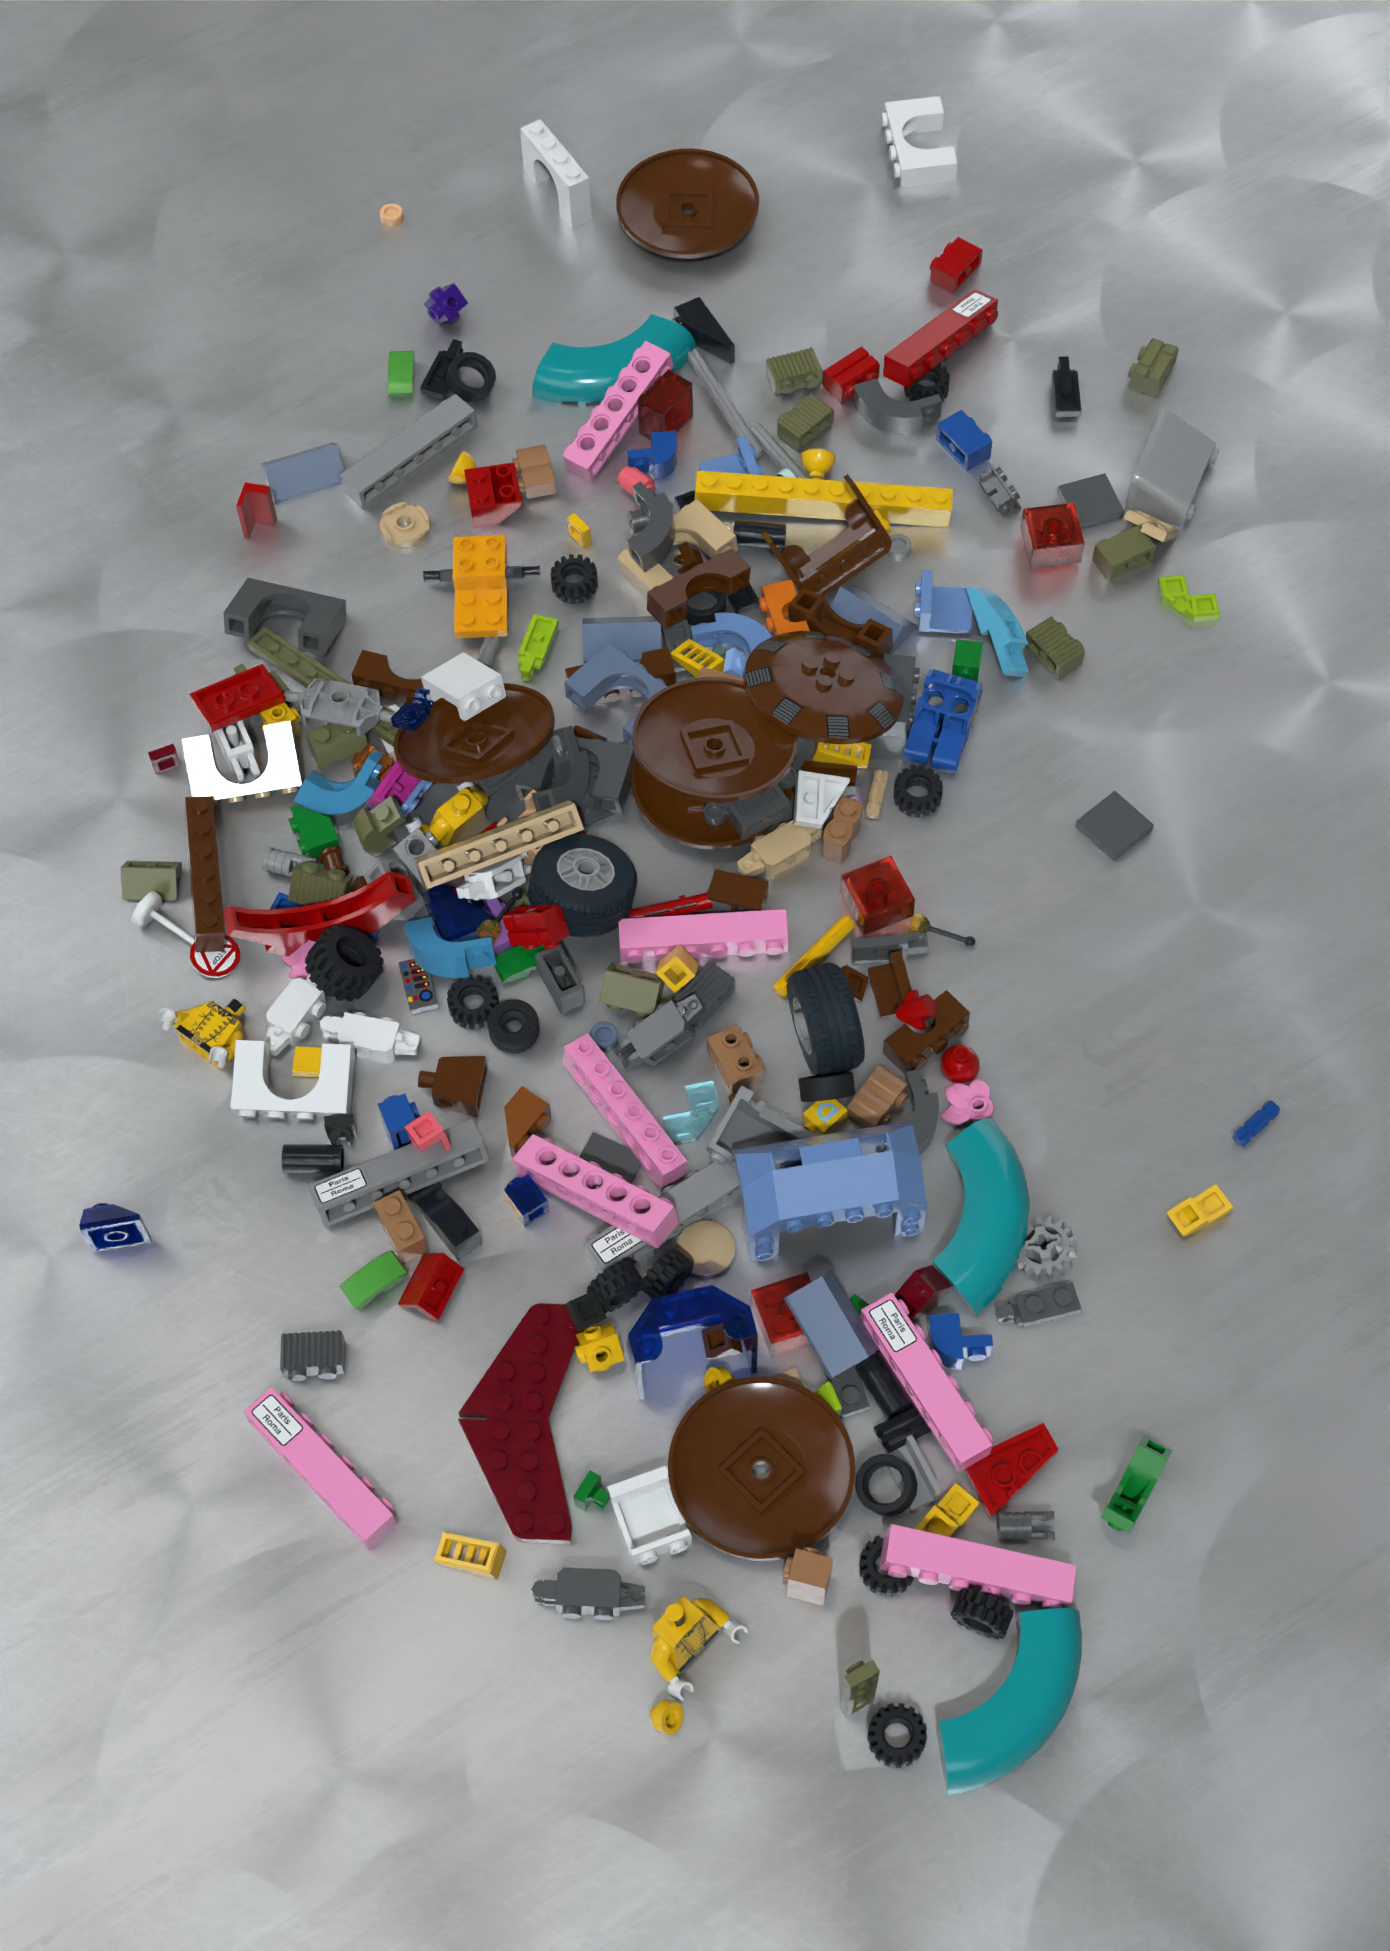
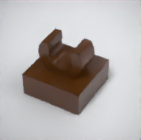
[673,541,704,575]

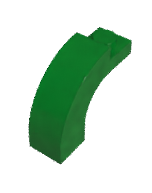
[1101,1435,1172,1533]

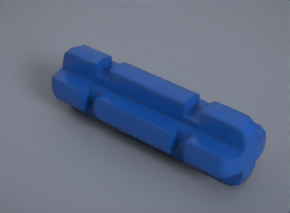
[1232,1101,1280,1147]

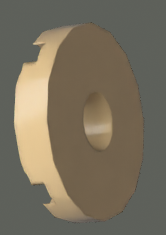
[379,502,431,548]

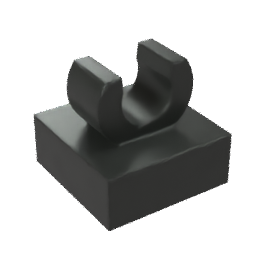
[324,1114,357,1147]
[565,1291,607,1332]

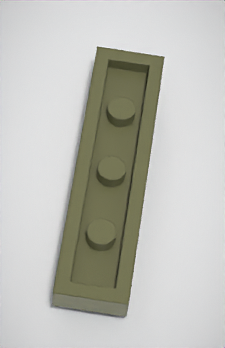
[839,1660,880,1719]

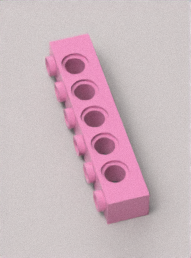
[563,341,674,482]
[563,1033,687,1191]
[512,1134,679,1249]

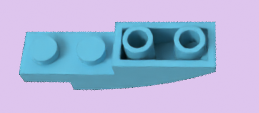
[966,586,1029,677]

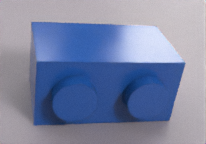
[936,410,992,472]

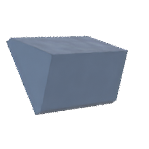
[261,442,345,504]
[830,585,917,654]
[582,616,662,664]
[784,1270,878,1379]

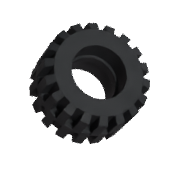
[305,924,384,1002]

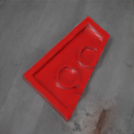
[964,1423,1059,1519]

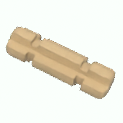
[865,769,889,819]

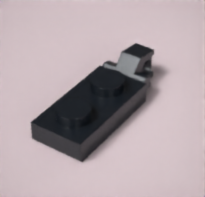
[420,339,464,400]
[1052,356,1081,417]

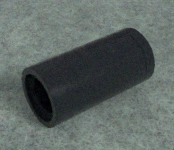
[733,520,786,550]
[282,1144,344,1174]
[855,1352,913,1420]

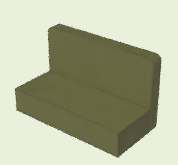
[121,861,182,901]

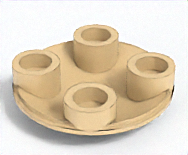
[676,1220,735,1279]

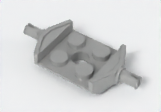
[284,678,399,736]

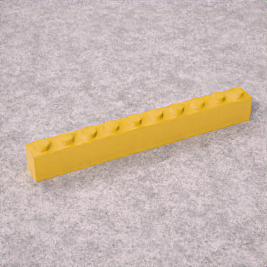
[695,471,953,528]

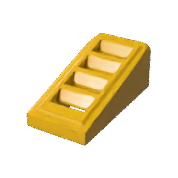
[670,639,725,678]
[811,741,872,769]
[433,1532,506,1580]

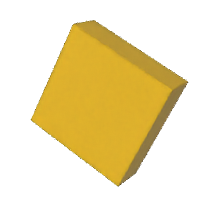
[567,513,591,549]
[292,1046,322,1077]

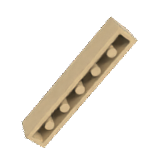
[413,800,584,889]

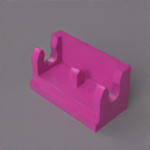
[366,760,420,808]

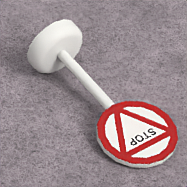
[131,891,240,978]

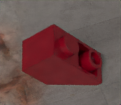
[894,1265,953,1324]

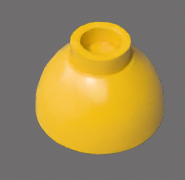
[801,449,836,479]
[448,451,477,485]

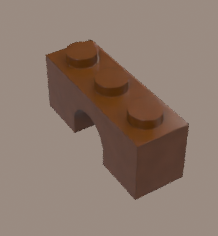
[883,990,970,1076]

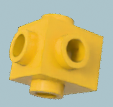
[260,702,302,739]
[574,1323,625,1373]

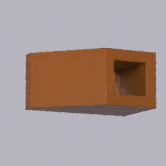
[504,1086,551,1157]

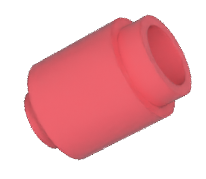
[617,466,656,497]

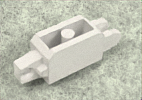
[214,720,260,782]
[456,851,531,900]
[262,975,327,1056]
[319,1012,421,1064]

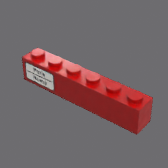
[883,289,998,388]

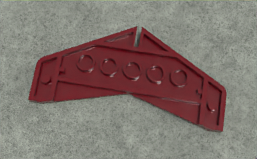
[458,1303,584,1544]

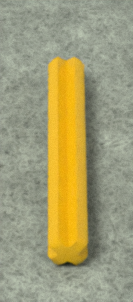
[773,915,855,997]

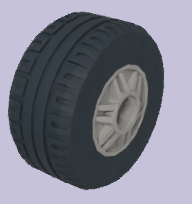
[528,834,637,938]
[787,962,865,1077]

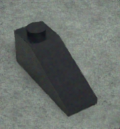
[672,297,735,364]
[407,1183,482,1261]

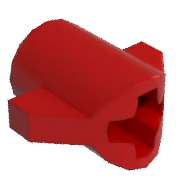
[896,990,936,1030]

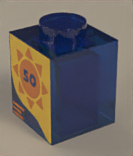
[503,1174,549,1227]

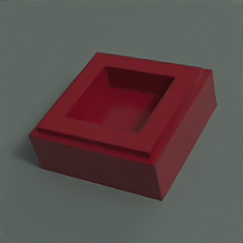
[148,744,181,774]

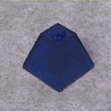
[421,884,496,942]
[79,1203,152,1253]

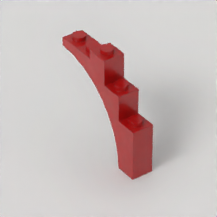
[223,871,415,957]

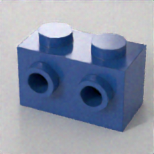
[378,1093,420,1151]

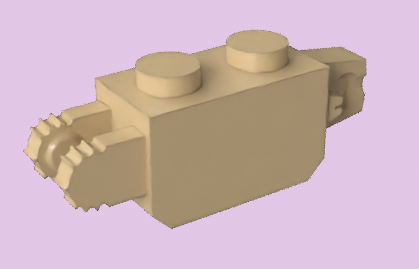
[737,819,823,879]

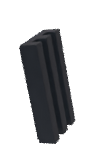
[873,1406,933,1454]

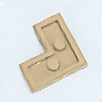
[1124,508,1179,542]

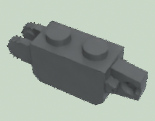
[531,1567,645,1620]

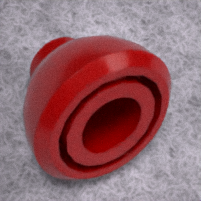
[940,1045,980,1083]

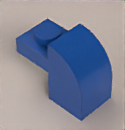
[627,430,678,480]
[927,1313,993,1370]

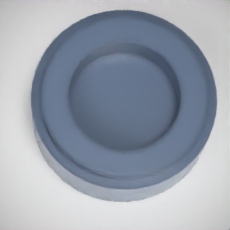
[590,1022,618,1052]

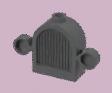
[704,766,797,841]

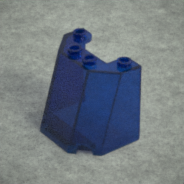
[625,1285,758,1400]

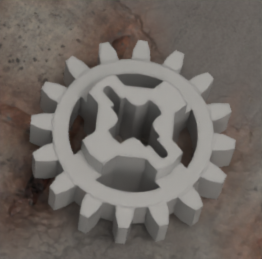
[1016,1216,1077,1281]

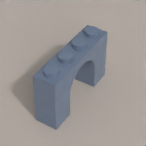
[564,643,667,745]

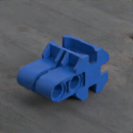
[903,668,983,774]

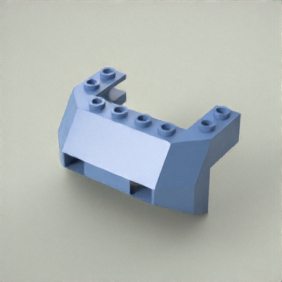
[732,1121,927,1261]

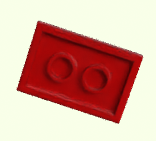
[189,664,286,732]

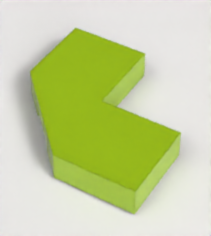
[1158,575,1220,622]

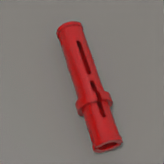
[629,892,713,918]

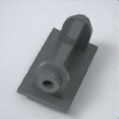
[978,462,1022,514]

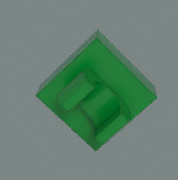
[573,1470,610,1512]

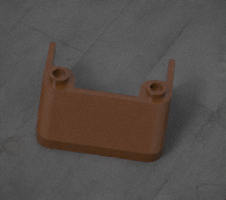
[762,474,892,597]

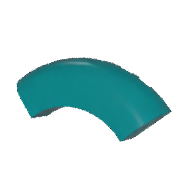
[532,314,696,405]
[933,1118,1030,1316]
[936,1608,1082,1796]

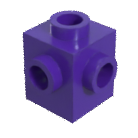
[424,283,468,324]

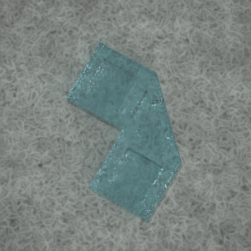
[663,1081,719,1146]

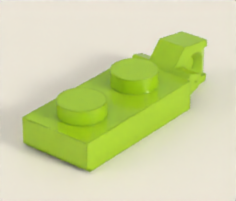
[518,614,559,682]

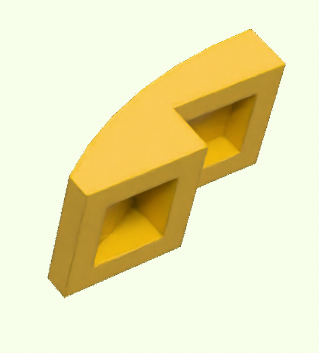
[1166,1184,1234,1238]
[915,1483,981,1537]

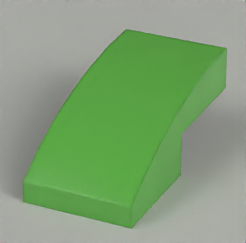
[388,351,415,397]
[339,1250,409,1310]

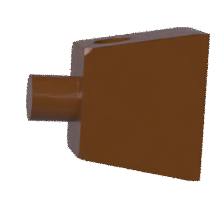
[418,1056,488,1118]

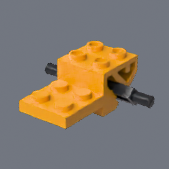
[423,535,540,639]

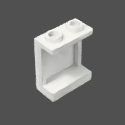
[421,652,506,721]
[607,1466,692,1565]

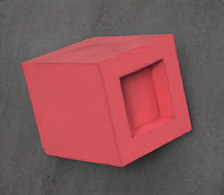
[404,1111,451,1152]

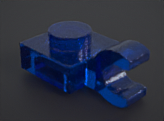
[390,688,434,731]

